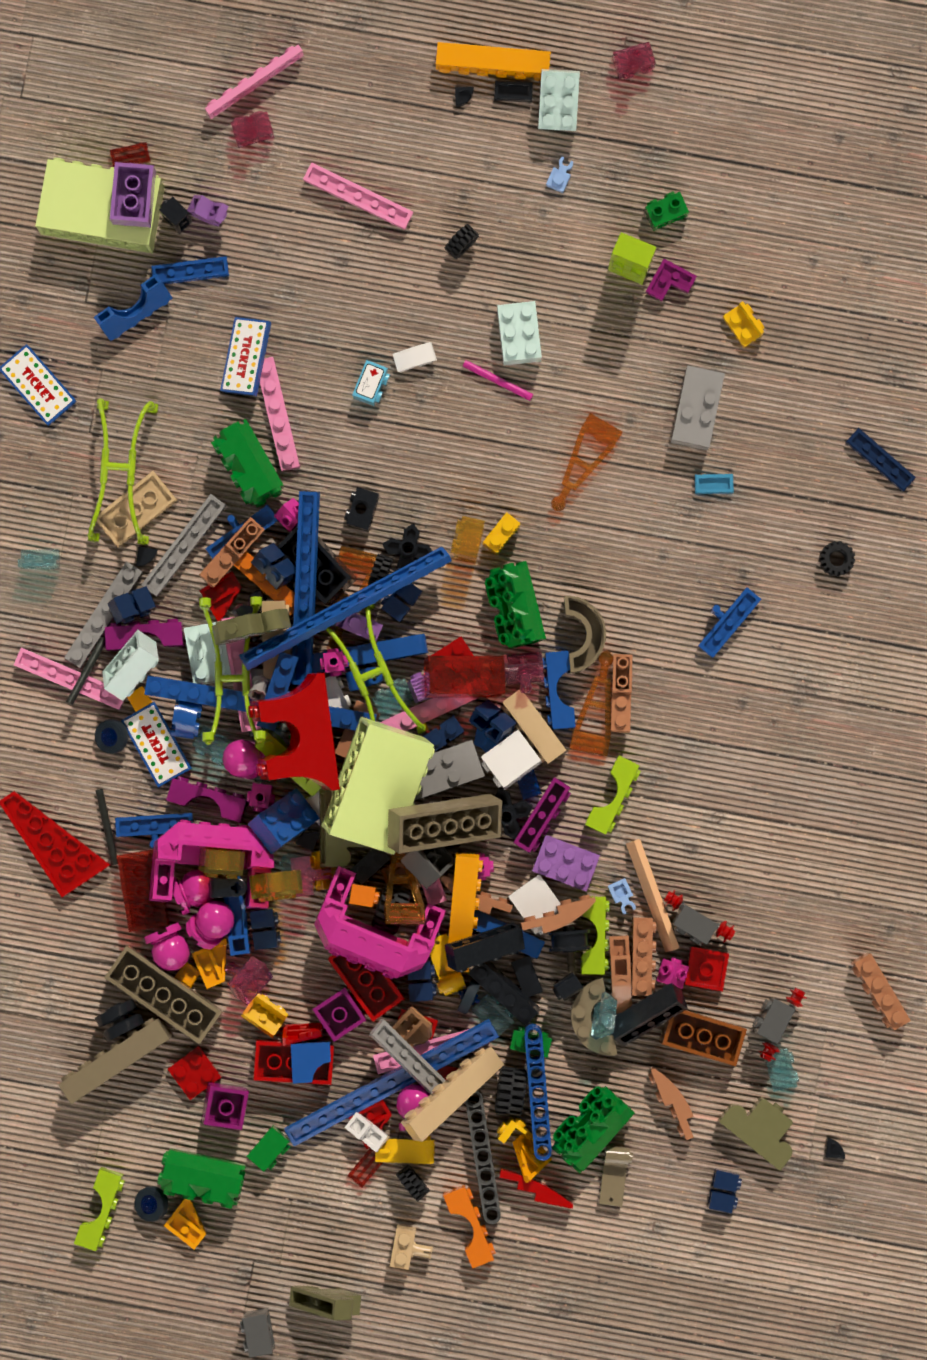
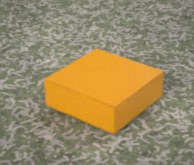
[127,686,153,712]
[175,962,200,988]

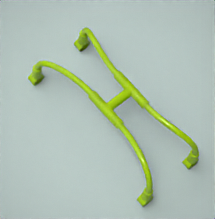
[88,398,158,545]
[199,596,266,745]
[326,604,429,734]

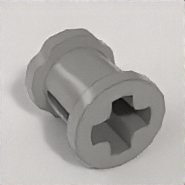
[248,676,269,701]

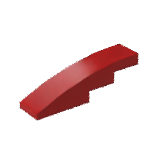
[499,1168,573,1209]

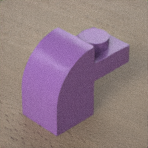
[187,195,229,227]

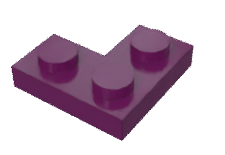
[645,259,697,301]

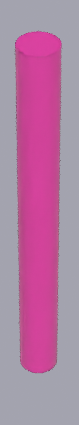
[462,360,533,401]

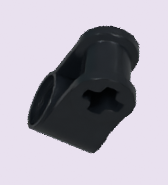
[209,878,247,898]

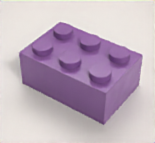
[110,162,156,228]
[532,835,600,892]

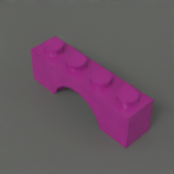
[105,619,185,651]
[166,776,247,823]

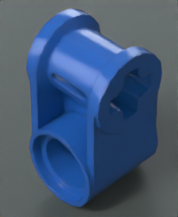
[345,667,383,692]

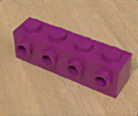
[513,777,571,853]

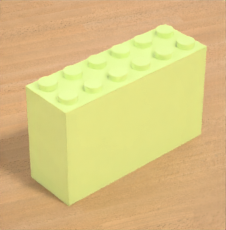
[35,158,165,254]
[321,717,434,855]

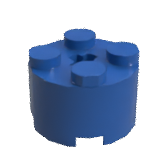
[170,700,202,739]

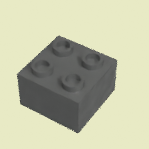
[400,847,456,889]
[240,1308,275,1358]

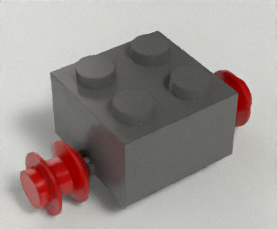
[663,890,736,946]
[752,987,807,1062]

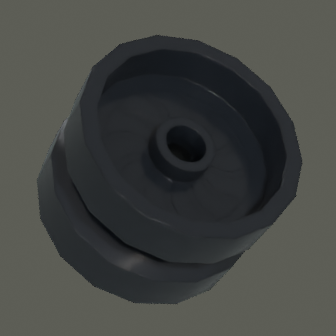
[95,998,145,1042]

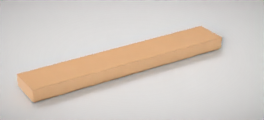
[626,839,679,952]

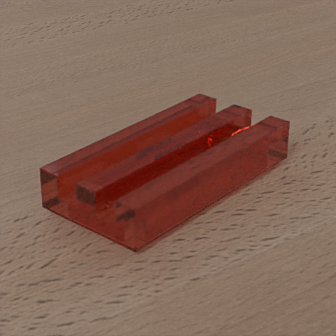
[110,142,151,167]
[347,1148,383,1188]

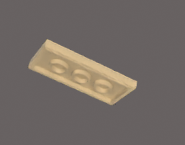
[96,471,178,548]

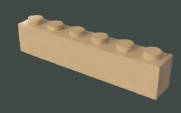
[401,1046,504,1141]

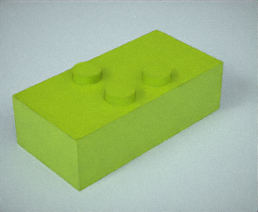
[608,232,657,285]

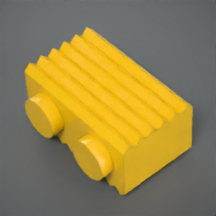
[482,512,520,555]

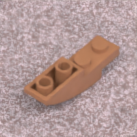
[199,517,265,588]
[611,654,633,733]
[440,872,513,914]
[520,894,596,934]
[609,935,632,1014]
[648,1067,694,1140]

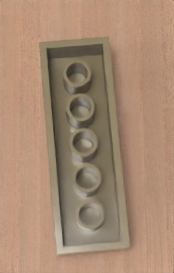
[388,794,502,854]
[104,945,224,1045]
[59,1017,174,1104]

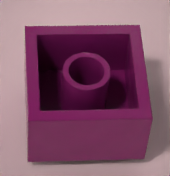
[312,987,367,1042]
[201,1082,249,1130]

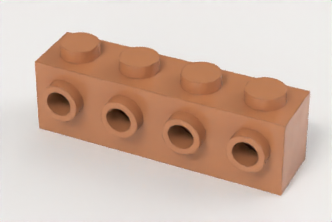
[631,917,656,996]
[851,952,911,1030]

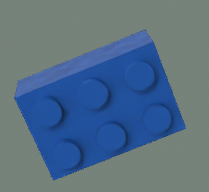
[248,788,320,855]

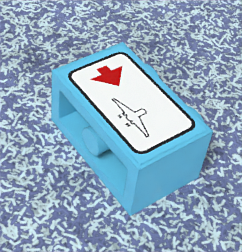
[352,360,390,406]

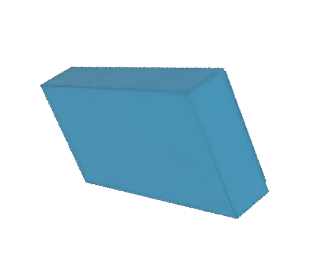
[694,474,734,494]

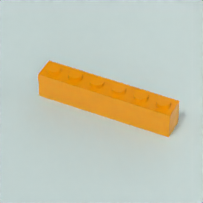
[436,42,551,81]
[446,852,483,972]

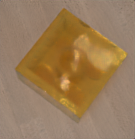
[451,516,485,563]
[198,847,245,879]
[249,870,303,902]

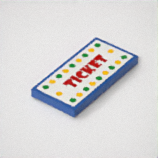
[220,317,271,397]
[0,344,77,426]
[121,702,192,788]

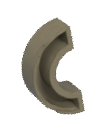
[563,596,606,674]
[570,977,617,1056]

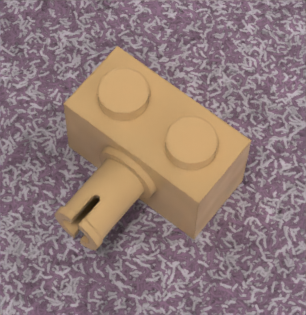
[390,1225,433,1270]

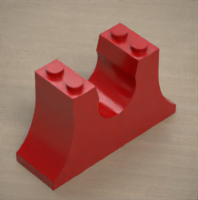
[248,673,340,791]

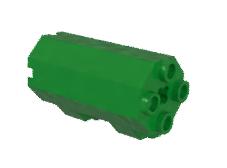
[211,419,284,508]
[485,561,546,649]
[551,1086,635,1173]
[157,1148,246,1208]

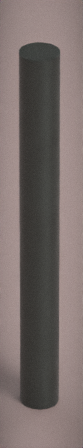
[65,637,106,706]
[95,789,119,865]

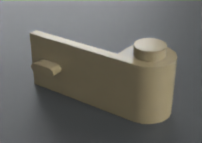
[599,1145,633,1207]

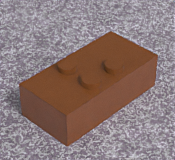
[659,1010,747,1066]

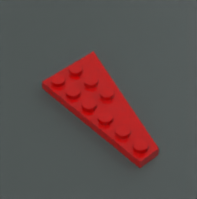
[0,791,110,898]

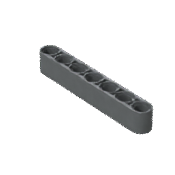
[465,1090,501,1224]

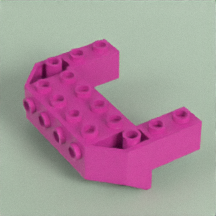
[149,820,274,910]
[314,866,446,979]

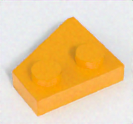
[191,939,227,990]
[512,1129,552,1183]
[164,1199,207,1250]

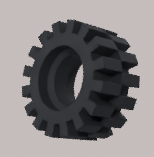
[444,224,479,259]
[819,541,855,577]
[368,554,393,586]
[396,1164,430,1201]

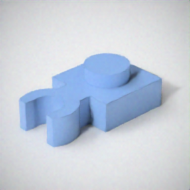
[546,157,573,193]
[607,878,636,914]

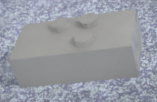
[670,365,725,451]
[414,740,485,801]

